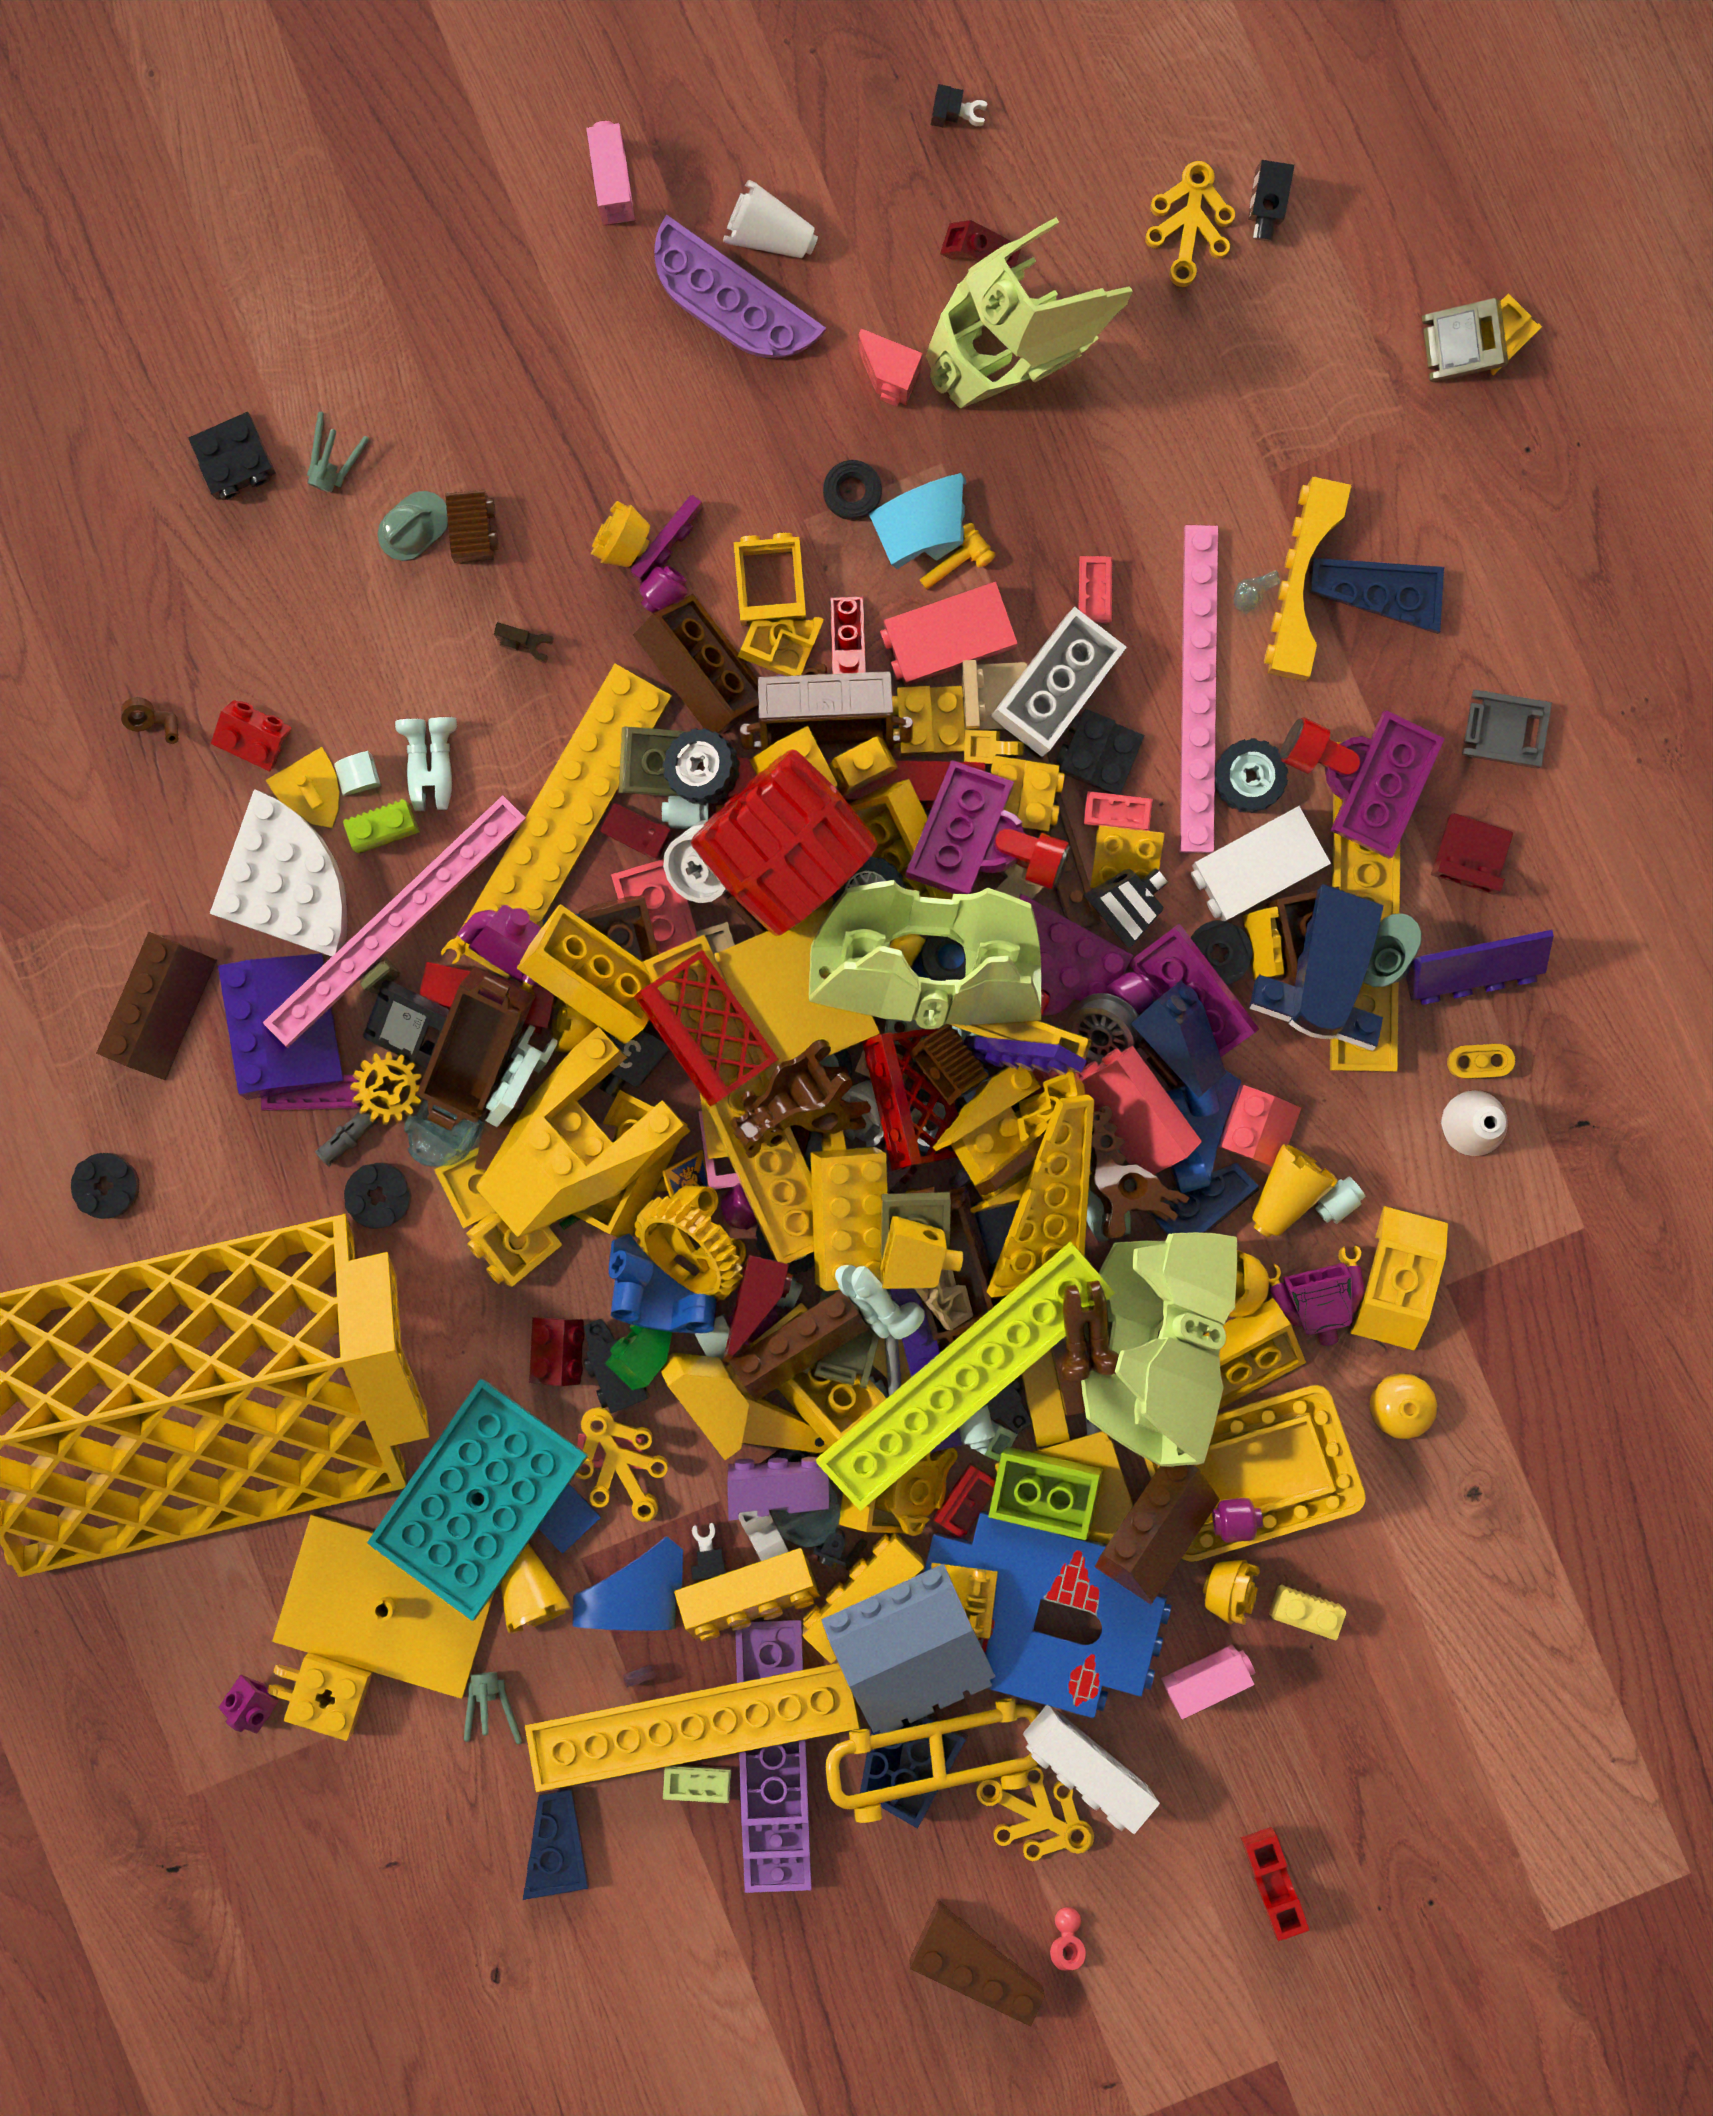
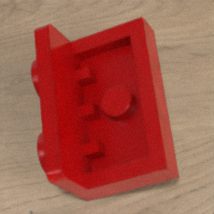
[211,700,292,772]

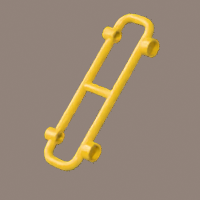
[826,1698,1039,1823]

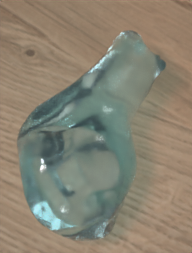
[1233,570,1281,614]

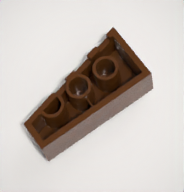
[909,1899,1045,2027]

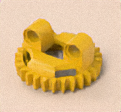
[634,1185,746,1302]

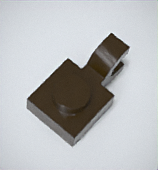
[493,622,554,663]

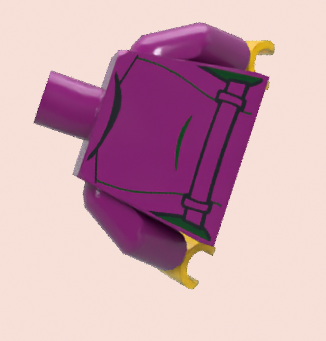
[1269,1245,1365,1346]

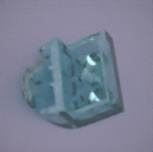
[404,1099,485,1166]
[769,1481,840,1547]

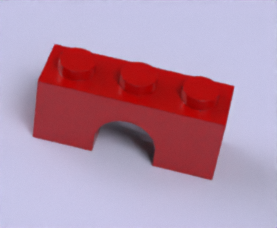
[1240,1827,1310,1942]

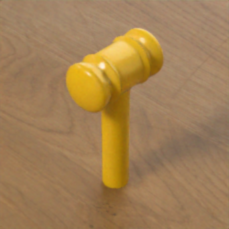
[919,523,996,590]

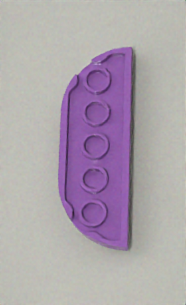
[654,215,826,358]

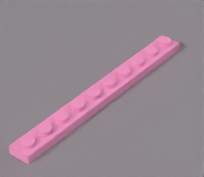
[1180,525,1218,853]
[263,795,526,1048]

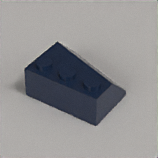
[860,1714,968,1829]

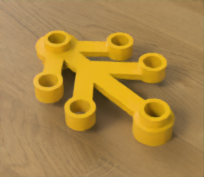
[1145,161,1235,287]
[575,1407,668,1522]
[976,1766,1094,1861]

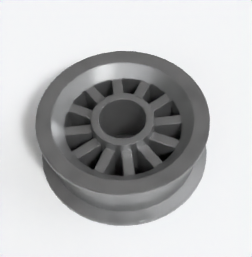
[1066,993,1142,1065]

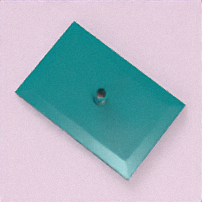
[367,1379,589,1621]

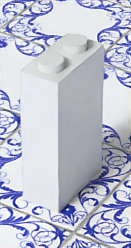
[1191,806,1331,921]

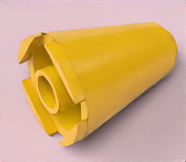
[1252,1144,1338,1238]
[500,1543,571,1634]

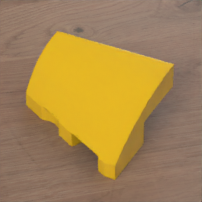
[738,617,824,676]
[1242,907,1284,980]
[1017,1071,1085,1147]

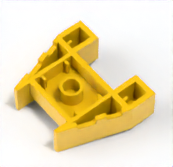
[933,1066,1092,1213]

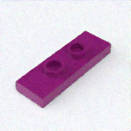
[631,494,703,584]
[261,1075,362,1111]

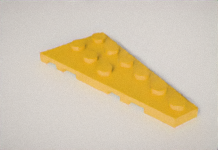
[987,1095,1094,1298]

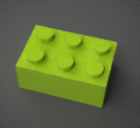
[988,1446,1104,1540]

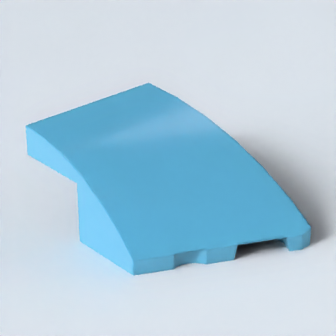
[869,473,966,569]

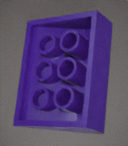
[1406,930,1554,1005]
[218,953,344,1100]

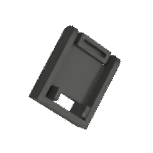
[1462,690,1552,769]

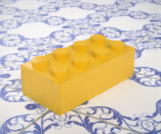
[811,1147,887,1291]
[802,1533,924,1664]
[674,1548,820,1641]

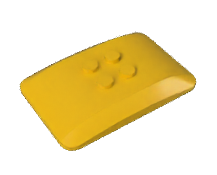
[1144,1385,1366,1562]

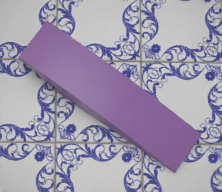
[735,1620,811,1893]

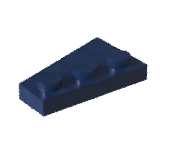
[1146,1163,1259,1235]
[523,1787,589,1900]

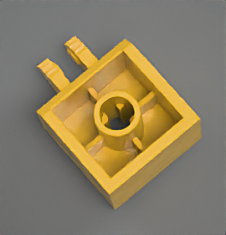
[267,1653,373,1741]

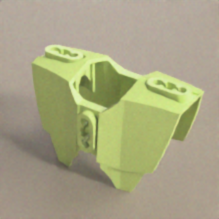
[926,217,1133,408]
[809,880,1041,1029]
[1081,1232,1237,1467]

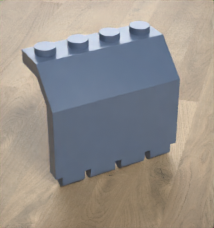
[821,1563,995,1733]

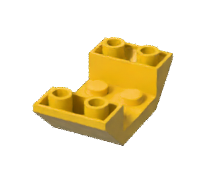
[1350,1206,1448,1351]

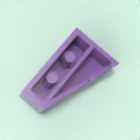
[727,1457,829,1521]

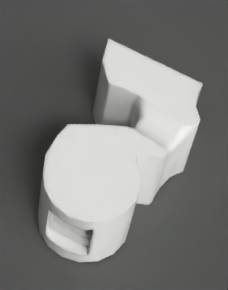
[739,1511,789,1561]

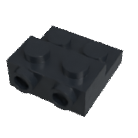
[188,412,276,500]
[1056,708,1145,795]

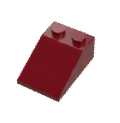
[723,1255,793,1362]

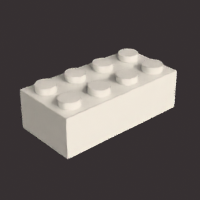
[990,607,1126,756]
[1023,1705,1160,1834]

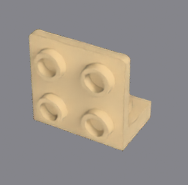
[962,660,1027,730]

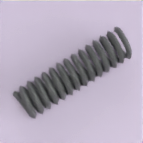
[843,1539,867,1570]

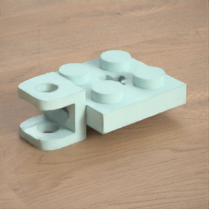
[486,1024,558,1127]

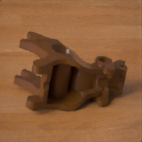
[730,1039,871,1158]
[1089,1106,1189,1238]

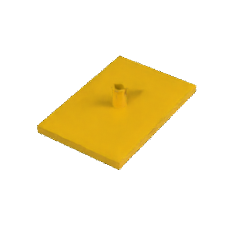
[272,1513,495,1699]

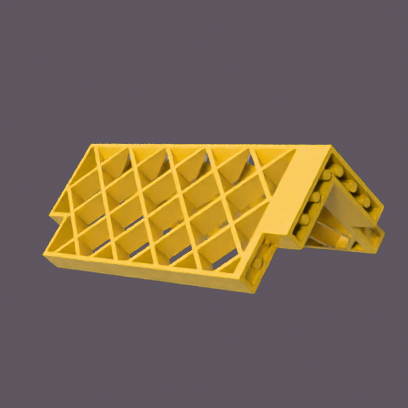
[0,1214,429,1577]

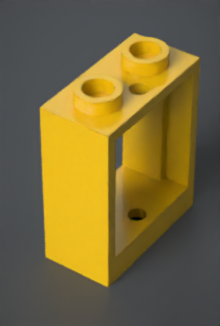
[734,533,806,626]

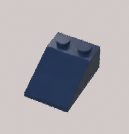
[1131,981,1226,1098]

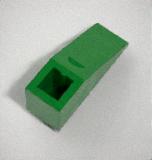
[605,1324,672,1390]

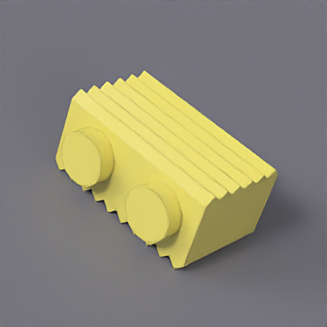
[1269,1584,1346,1641]

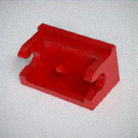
[934,1462,996,1538]

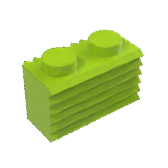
[343,799,420,854]

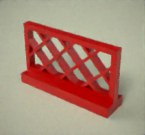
[634,949,779,1107]
[862,1028,958,1171]

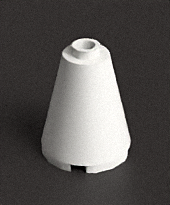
[723,180,818,258]
[1441,1090,1508,1156]

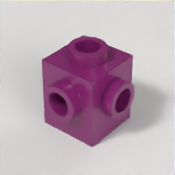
[218,1675,279,1734]

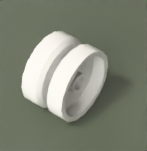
[663,819,727,903]

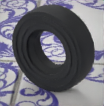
[823,460,882,520]
[921,935,966,981]

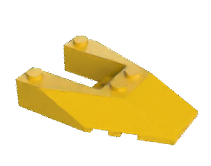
[476,1026,690,1238]

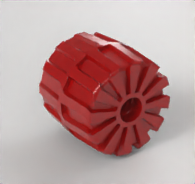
[691,749,878,936]

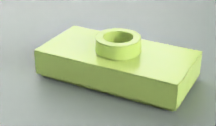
[663,1765,731,1803]

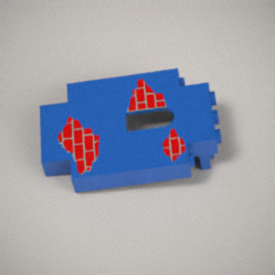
[924,1511,1172,1718]

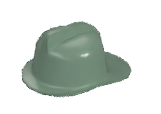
[378,491,448,561]
[1363,913,1422,987]

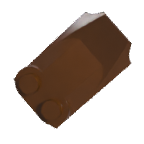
[579,895,659,962]

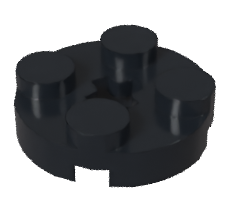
[1190,920,1252,985]
[71,1153,139,1219]
[344,1163,412,1229]

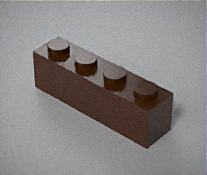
[729,1290,869,1401]

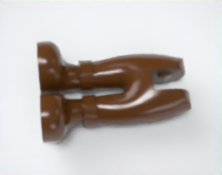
[1061,1280,1119,1381]

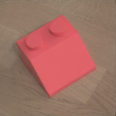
[858,329,922,406]
[1218,1085,1301,1167]

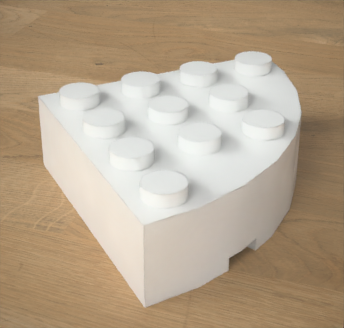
[210,789,348,957]

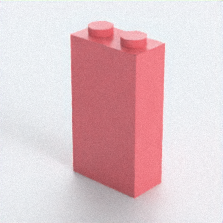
[880,581,1017,687]
[1080,1045,1202,1175]

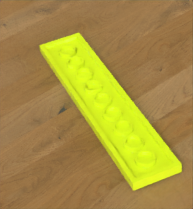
[816,1241,1115,1511]

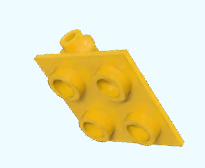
[1090,825,1165,895]
[931,1563,998,1639]

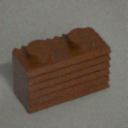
[445,489,499,563]
[909,1024,988,1106]

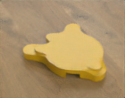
[886,1447,958,1536]

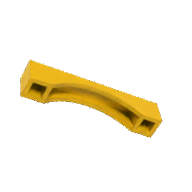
[1264,477,1351,682]
[949,1020,1092,1060]

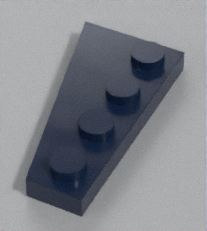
[1310,558,1444,634]

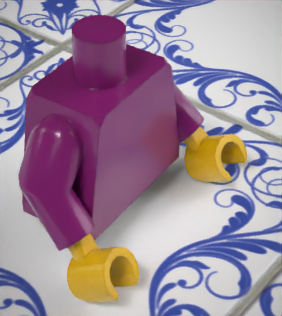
[441,905,541,995]

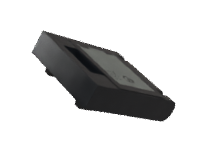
[363,980,449,1069]

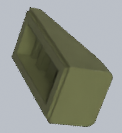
[360,956,400,994]

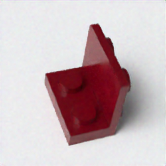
[1431,813,1513,895]

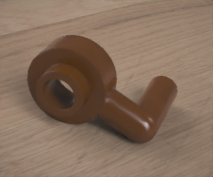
[121,697,179,744]

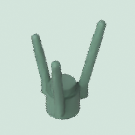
[307,411,369,493]
[464,1672,522,1745]

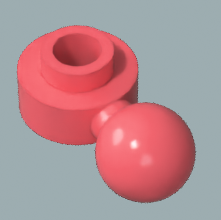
[1050,1907,1086,1971]

